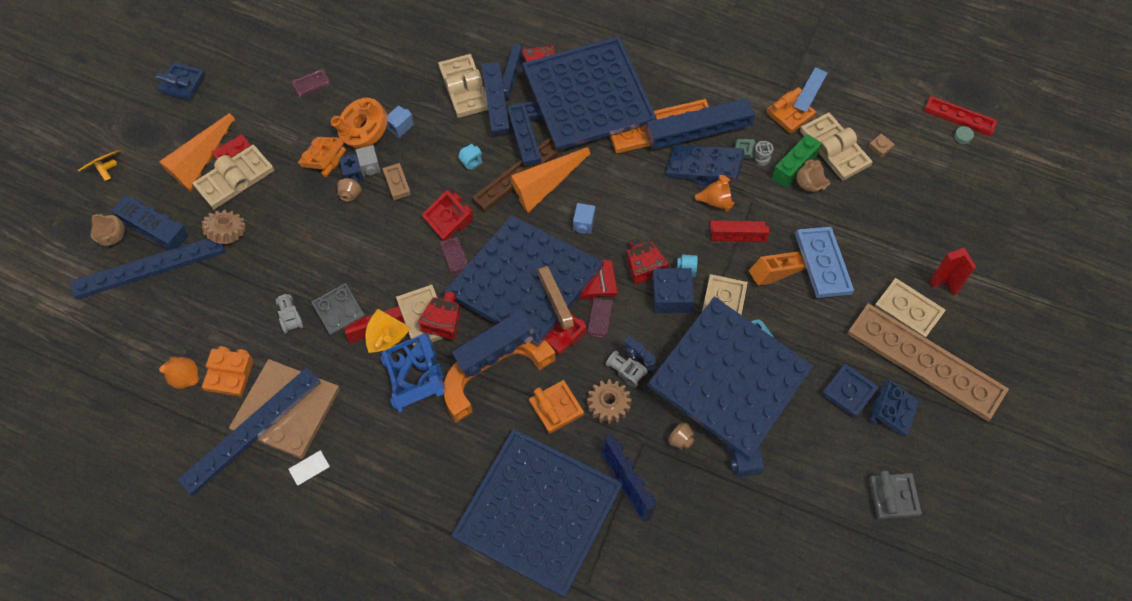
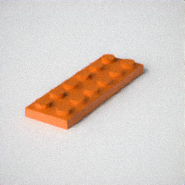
[610,99,709,154]

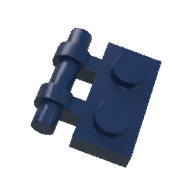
[624,336,657,372]

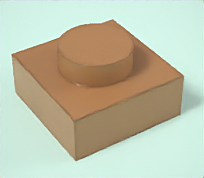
[868,134,895,158]

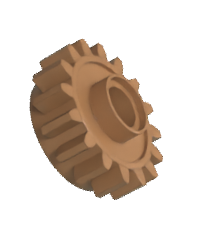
[202,210,245,244]
[587,379,632,424]

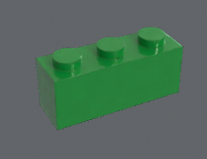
[772,133,822,188]

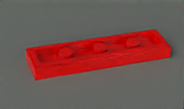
[923,96,998,137]

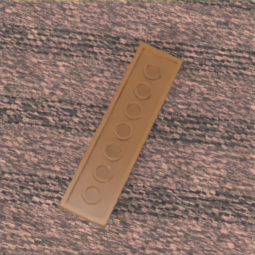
[847,303,1009,421]

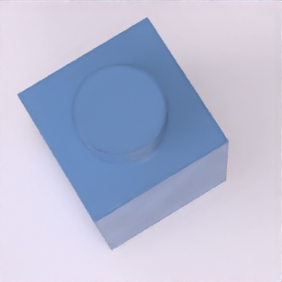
[386,105,414,138]
[573,203,595,234]

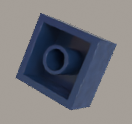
[652,268,694,313]

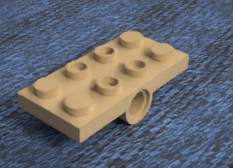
[438,54,488,118]
[800,113,873,181]
[192,145,275,210]

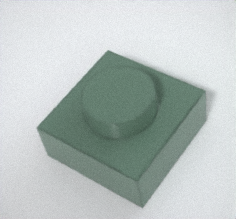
[735,139,756,159]

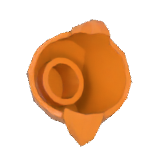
[695,175,735,212]
[159,357,199,389]

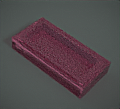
[291,69,330,97]
[440,237,468,275]
[588,298,613,338]

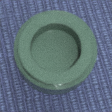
[954,126,974,144]

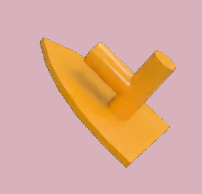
[78,150,120,181]
[366,309,411,353]

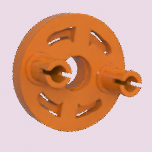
[331,98,388,149]

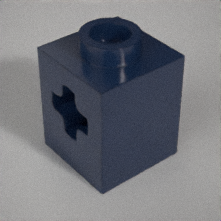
[339,154,364,183]

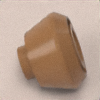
[337,178,362,202]
[668,423,695,449]

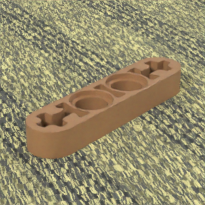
[538,266,574,330]

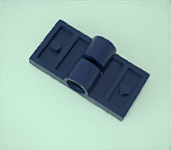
[666,145,745,186]

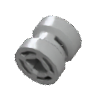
[753,141,773,166]

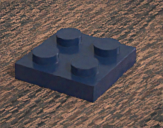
[821,364,879,418]

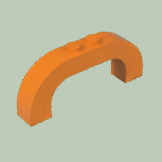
[444,340,555,422]

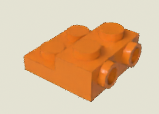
[201,346,254,397]

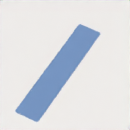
[794,68,827,112]

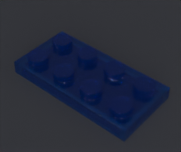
[602,434,656,523]

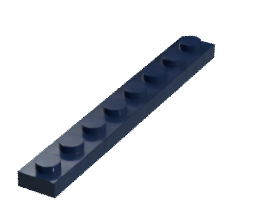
[71,239,226,300]
[177,368,321,496]

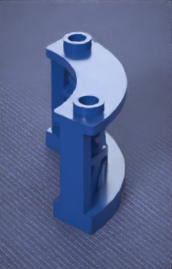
[381,332,446,413]

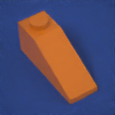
[749,251,806,286]

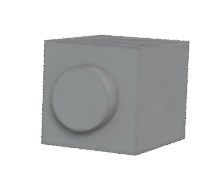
[356,145,380,177]

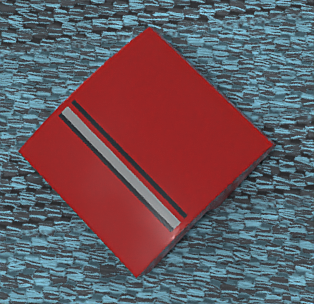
[578,260,617,299]

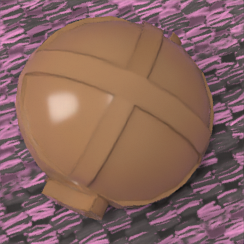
[797,160,830,192]
[91,214,125,246]

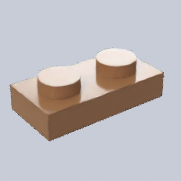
[382,163,411,200]

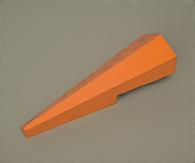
[159,113,235,191]
[511,147,590,214]

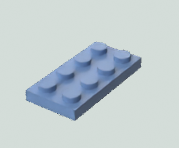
[795,227,854,298]

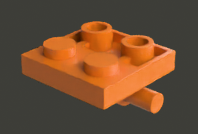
[766,87,816,134]
[298,137,346,177]
[529,380,584,434]

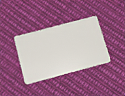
[289,451,329,485]

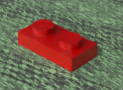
[211,134,251,160]

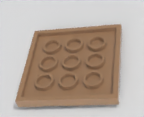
[229,359,340,459]

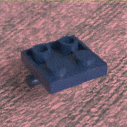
[156,62,206,100]
[869,380,919,436]

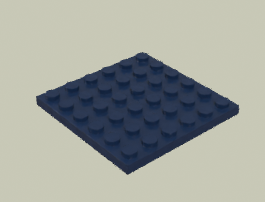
[522,36,657,151]
[444,215,604,347]
[647,296,813,460]
[451,429,623,598]

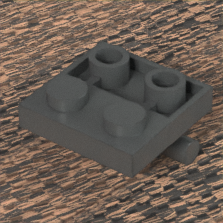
[311,283,365,336]
[869,471,922,519]

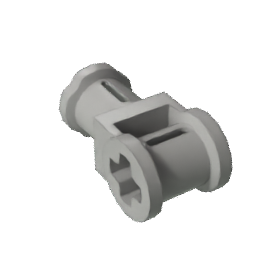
[275,294,304,334]
[606,351,648,388]

